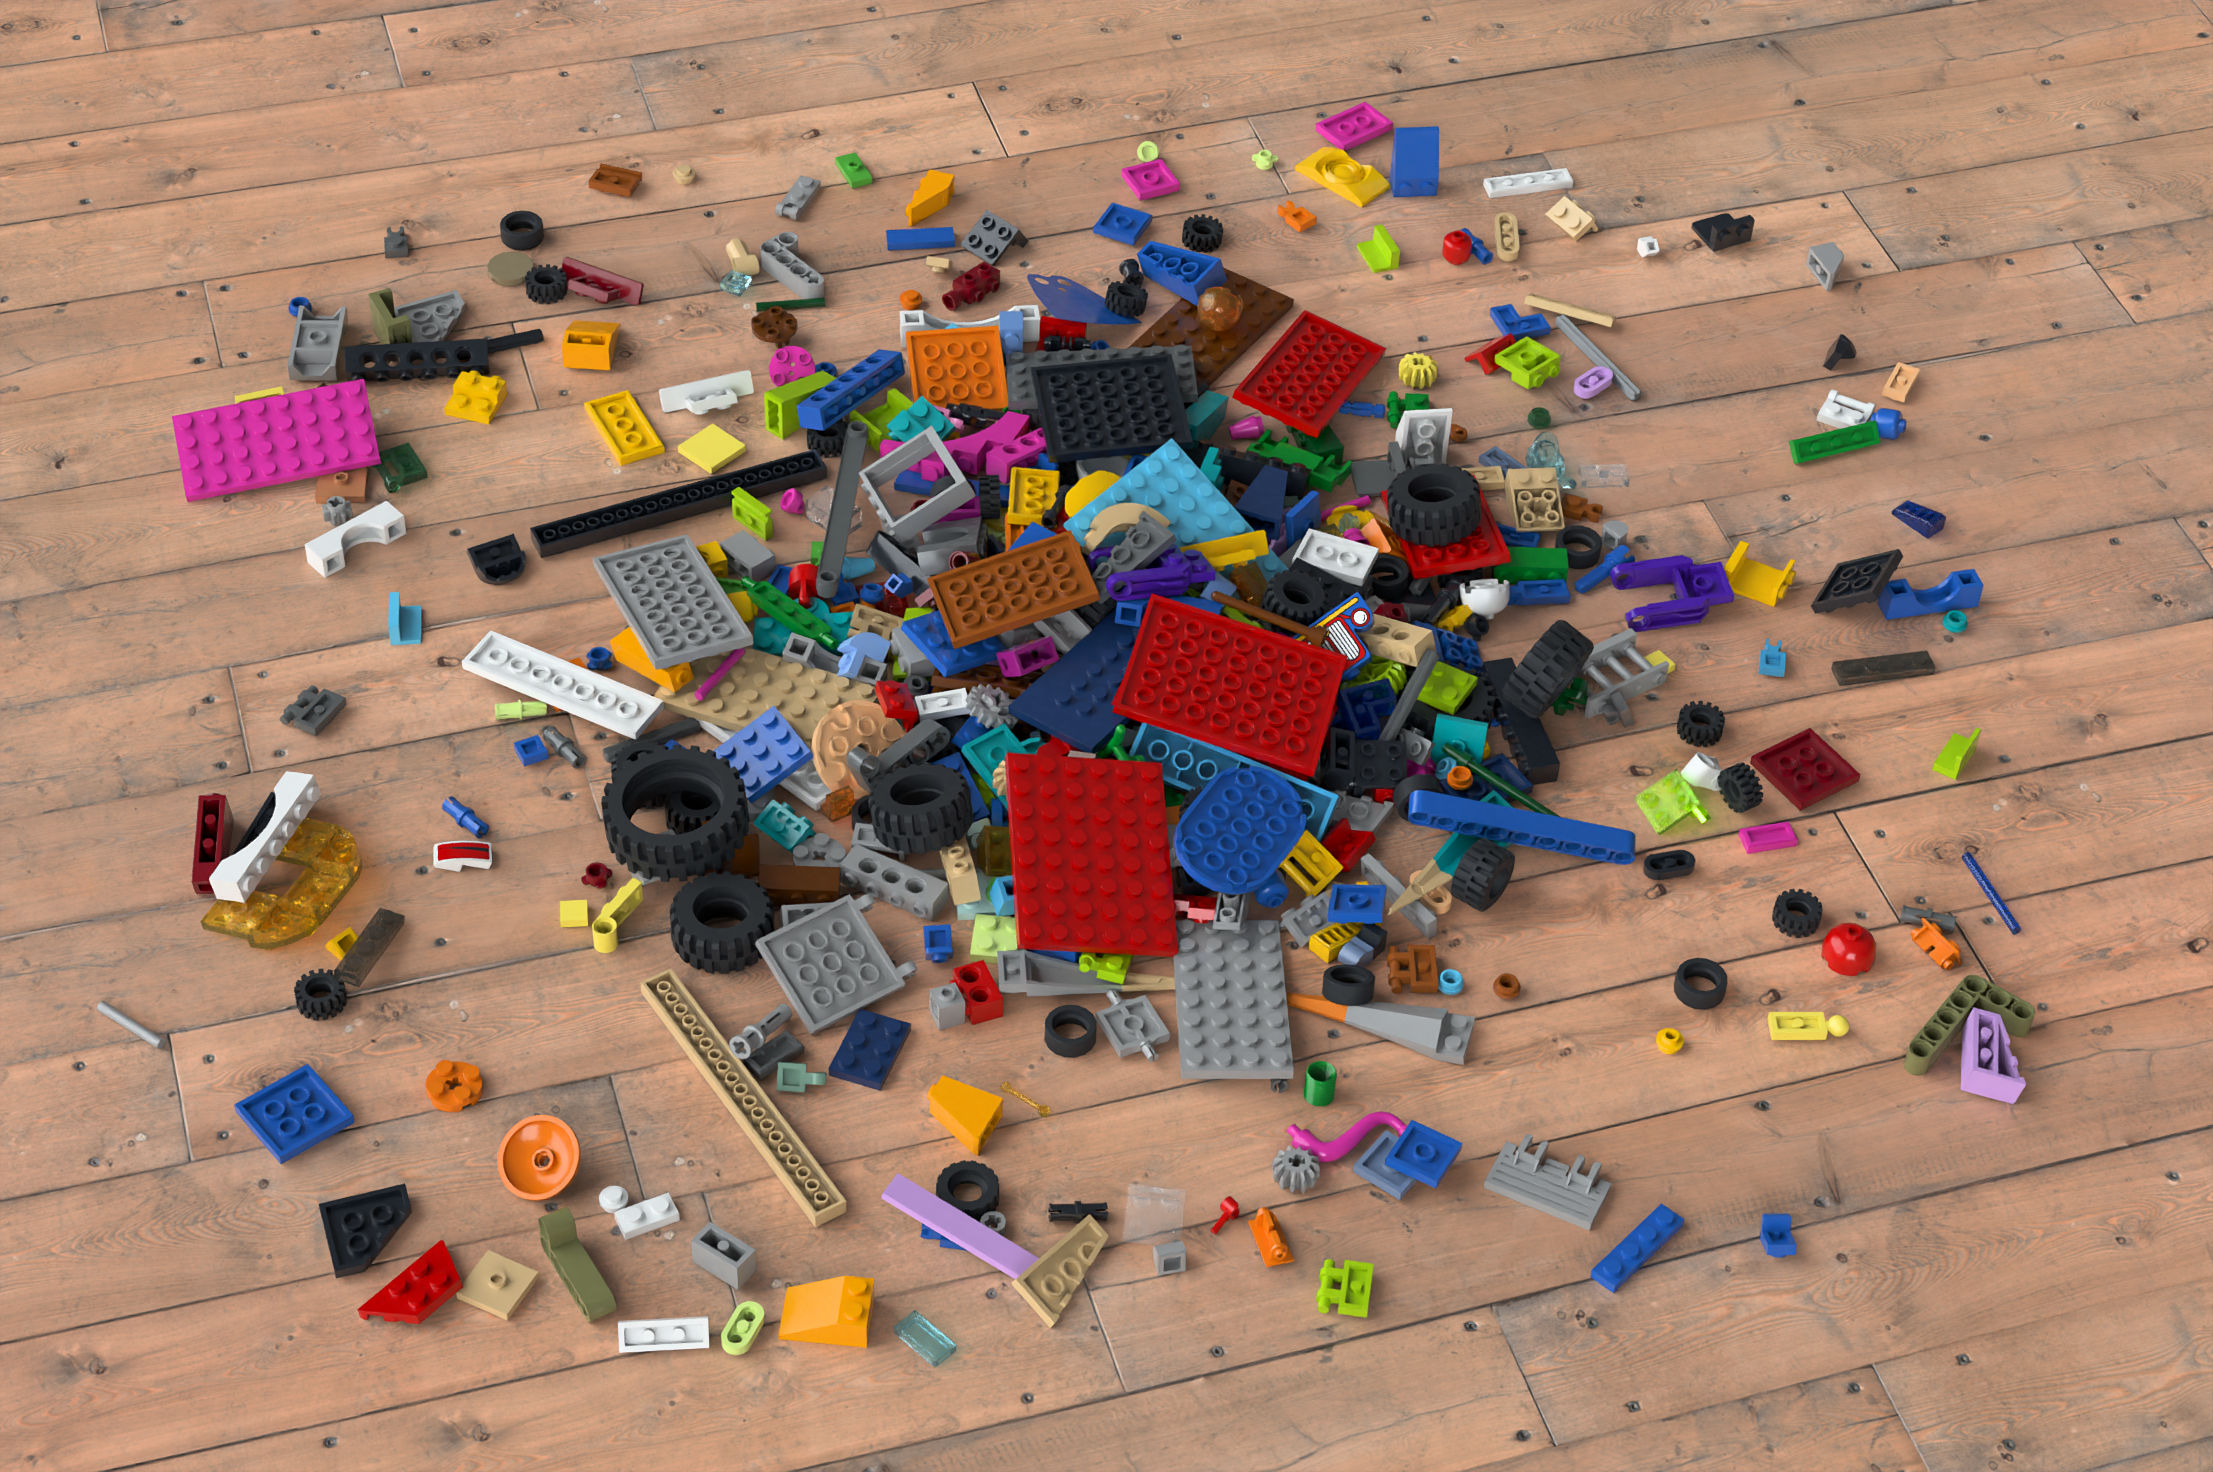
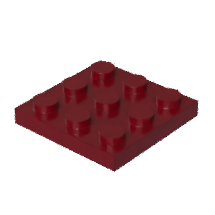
[1750,728,1861,811]

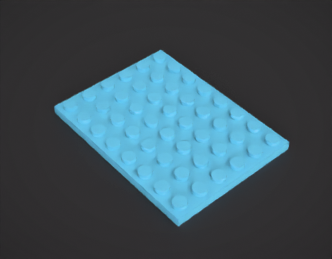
[1063,438,1289,618]

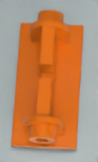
[1910,918,1962,970]
[1248,1207,1294,1268]

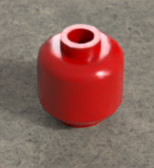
[1442,230,1472,265]

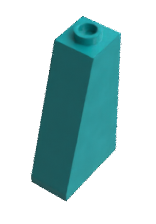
[1185,390,1229,441]

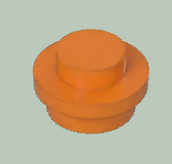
[900,290,922,311]
[1447,766,1473,790]

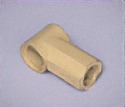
[726,238,759,278]

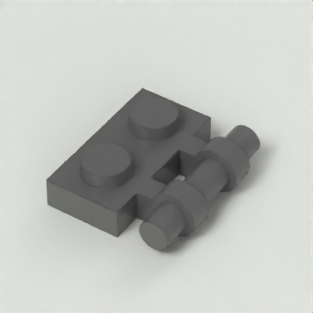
[280,685,346,736]

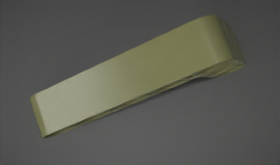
[1904,975,2035,1076]

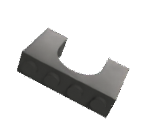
[917,517,989,577]

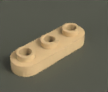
[1494,212,1520,262]

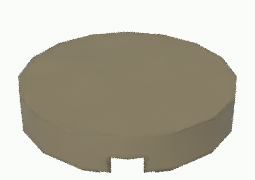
[487,251,533,286]

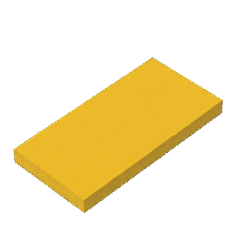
[584,390,665,466]
[1007,467,1060,528]

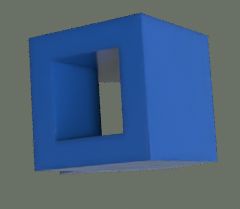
[884,573,913,599]

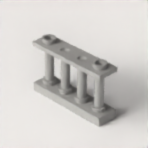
[1570,628,1669,719]

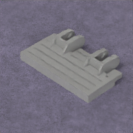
[1484,1134,1612,1231]

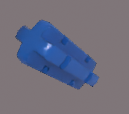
[1339,400,1385,418]

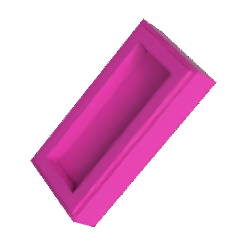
[1738,821,1798,854]

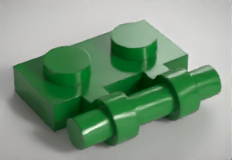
[1387,391,1429,429]

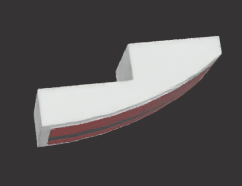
[433,841,492,872]

